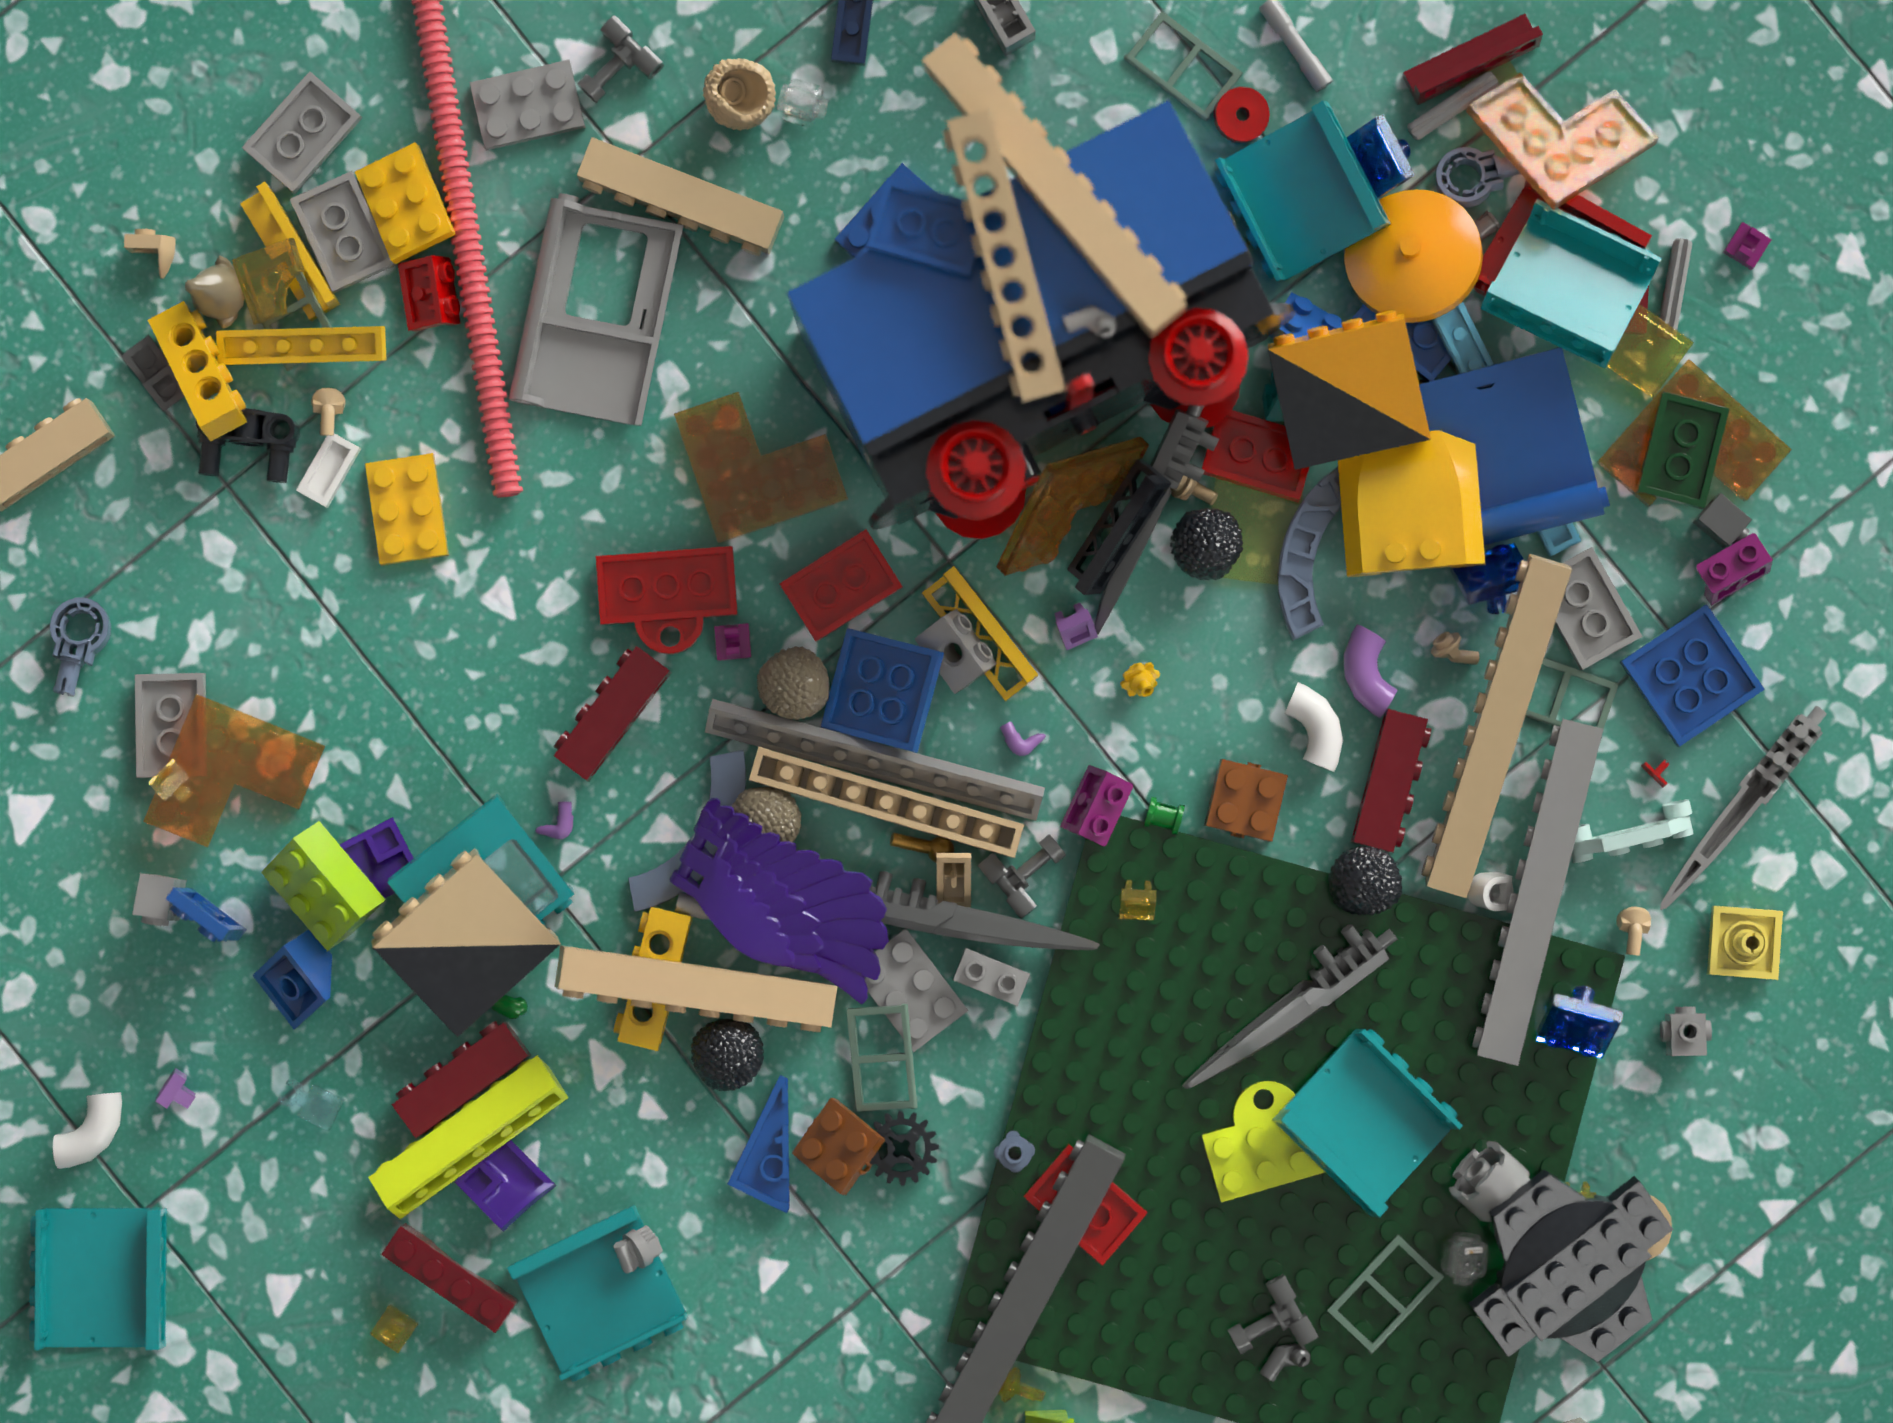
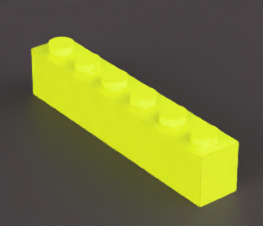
[368,1055,569,1219]

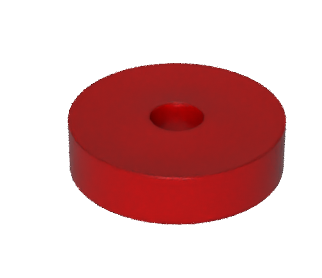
[1214,87,1270,143]

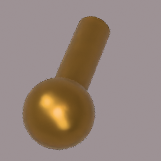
[890,832,954,863]

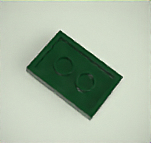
[1636,391,1730,509]

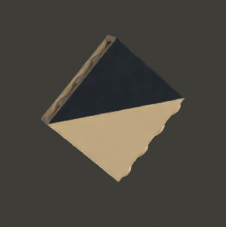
[371,848,561,1037]

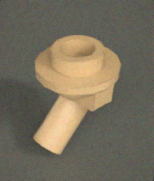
[311,387,346,436]
[1171,475,1218,505]
[1431,632,1479,665]
[1616,907,1651,956]

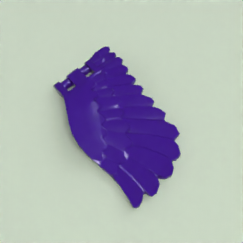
[669,798,889,1005]

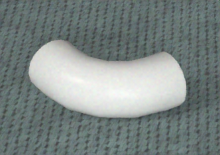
[1285,682,1343,772]
[53,1092,122,1169]

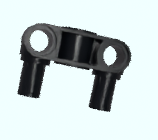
[196,408,300,483]

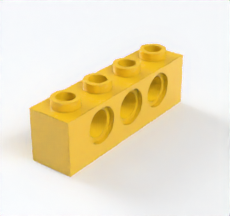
[148,301,247,442]
[613,907,693,1051]

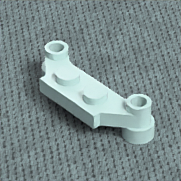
[1572,799,1694,863]

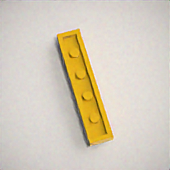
[216,326,387,365]

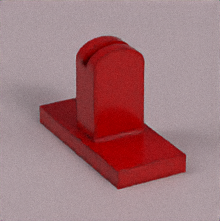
[1641,759,1670,788]

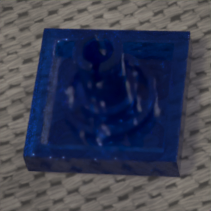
[1347,114,1415,200]
[1450,543,1525,614]
[1535,986,1623,1059]

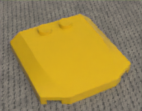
[1338,430,1486,578]

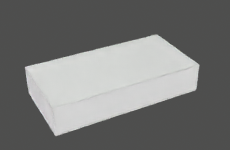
[296,434,361,508]

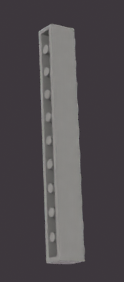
[1472,719,1603,1066]

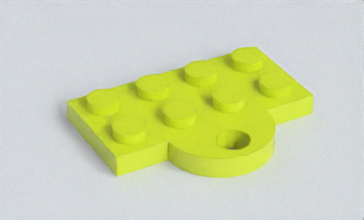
[1201,1081,1325,1202]

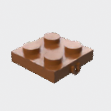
[1204,759,1288,842]
[792,1098,886,1195]

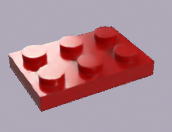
[1201,410,1309,503]
[779,529,903,642]
[1024,1144,1148,1266]

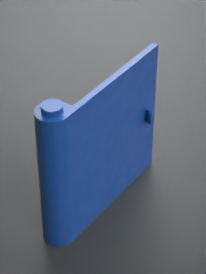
[1419,347,1610,546]

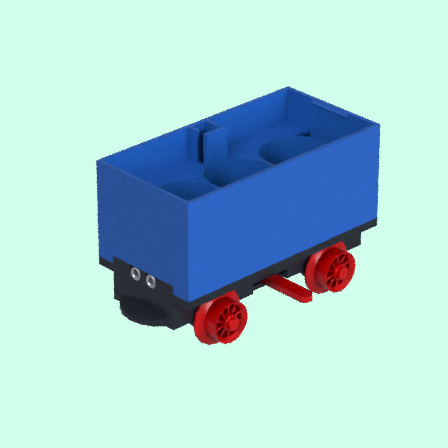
[787,100,1296,540]

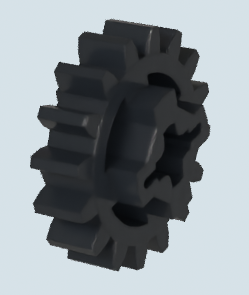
[869,1110,939,1186]

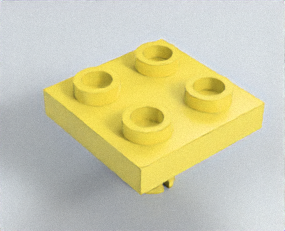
[1707,906,1783,980]

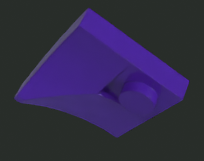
[339,817,414,898]
[455,1140,557,1232]

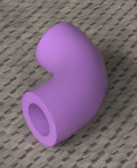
[1344,624,1398,718]

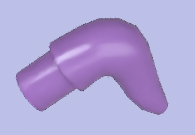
[1000,721,1046,756]
[535,802,574,840]

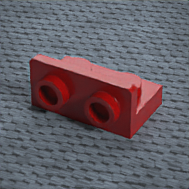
[398,255,460,332]

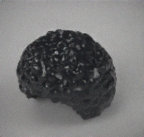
[1170,508,1243,580]
[1328,846,1402,915]
[691,1019,764,1091]

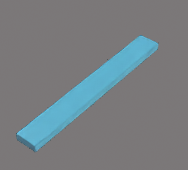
[1432,301,1581,556]

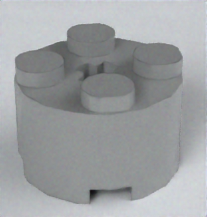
[1449,1141,1531,1222]

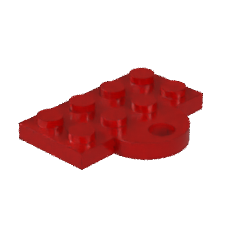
[596,546,738,654]

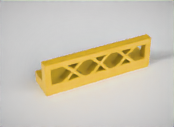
[240,181,340,322]
[922,566,1038,701]

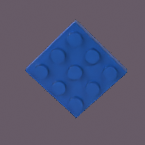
[1620,604,1765,747]
[820,628,944,753]

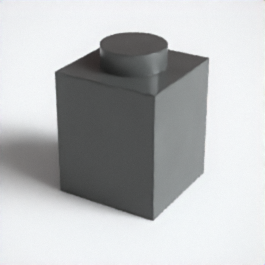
[1693,493,1752,549]

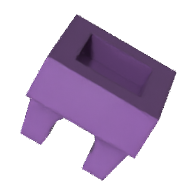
[1055,603,1098,650]
[155,1068,196,1109]

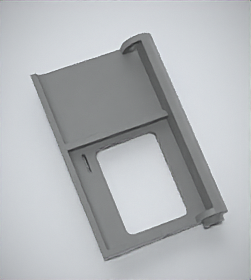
[509,193,684,426]

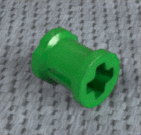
[1144,797,1185,835]

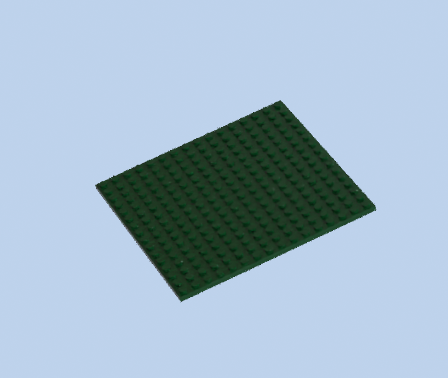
[947,815,1625,1423]

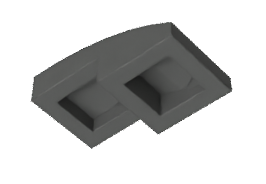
[121,334,184,412]

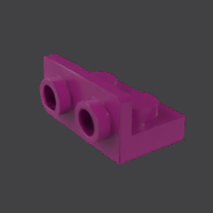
[1696,533,1773,606]
[1060,765,1133,846]

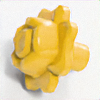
[1120,662,1160,697]

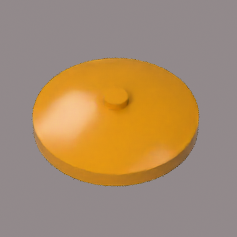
[1344,190,1483,323]

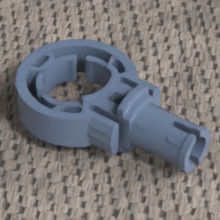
[1436,147,1534,208]
[50,597,112,697]

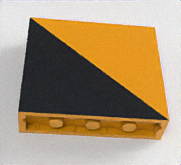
[1268,310,1431,470]

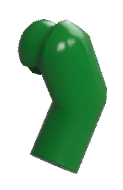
[491,994,528,1019]

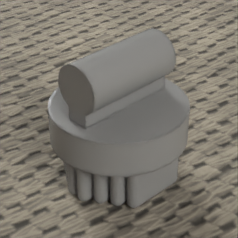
[613,1225,663,1273]

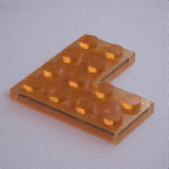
[1466,72,1659,210]
[1597,359,1792,507]
[674,391,848,544]
[996,436,1149,576]
[143,694,325,847]

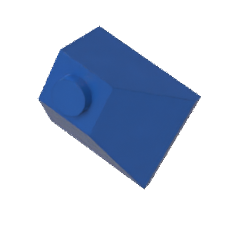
[253,929,332,1029]

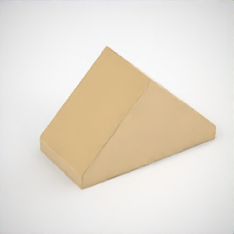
[937,853,971,907]

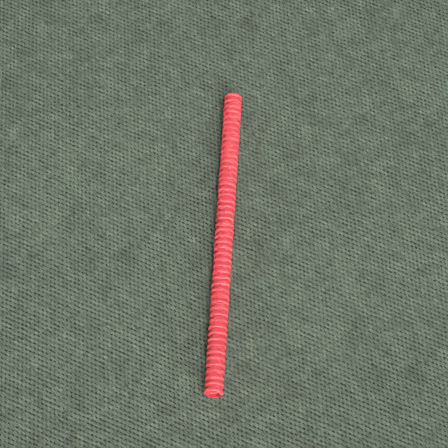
[411,0,523,498]

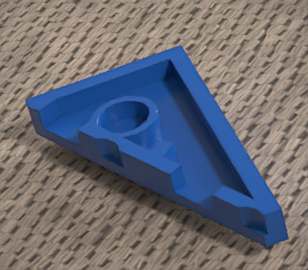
[727,1075,790,1213]

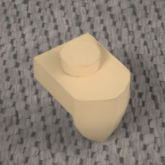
[124,229,176,279]

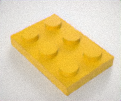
[355,142,456,264]
[365,453,449,566]

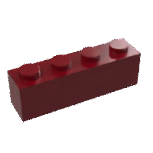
[554,646,672,782]
[1350,709,1432,853]
[392,1021,531,1138]

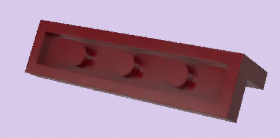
[1402,14,1543,105]

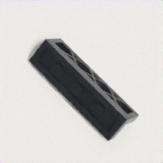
[1067,459,1172,595]

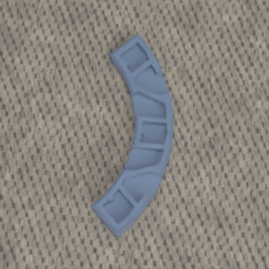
[1278,466,1341,641]
[628,750,746,912]

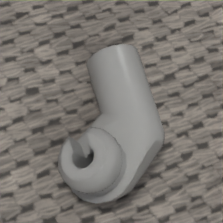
[1062,306,1116,338]

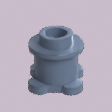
[994,1131,1035,1172]

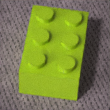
[261,821,386,951]

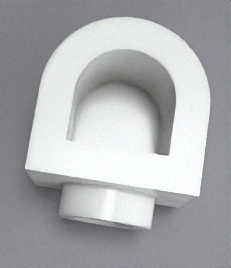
[1468,872,1513,911]

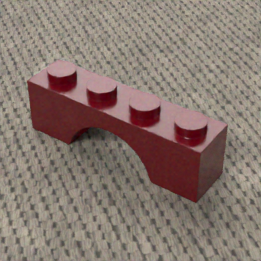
[381,1223,519,1333]

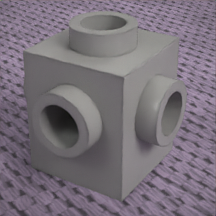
[1660,1006,1712,1056]

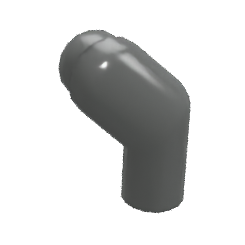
[1259,1343,1310,1382]

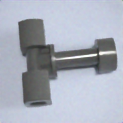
[577,15,664,103]
[977,834,1066,919]
[1227,1274,1319,1354]

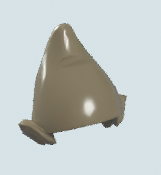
[185,255,246,328]

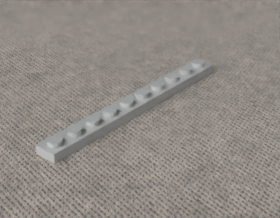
[705,699,1045,821]

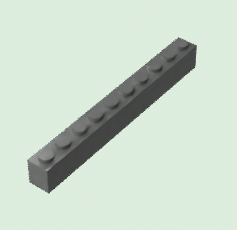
[925,1134,1125,1423]

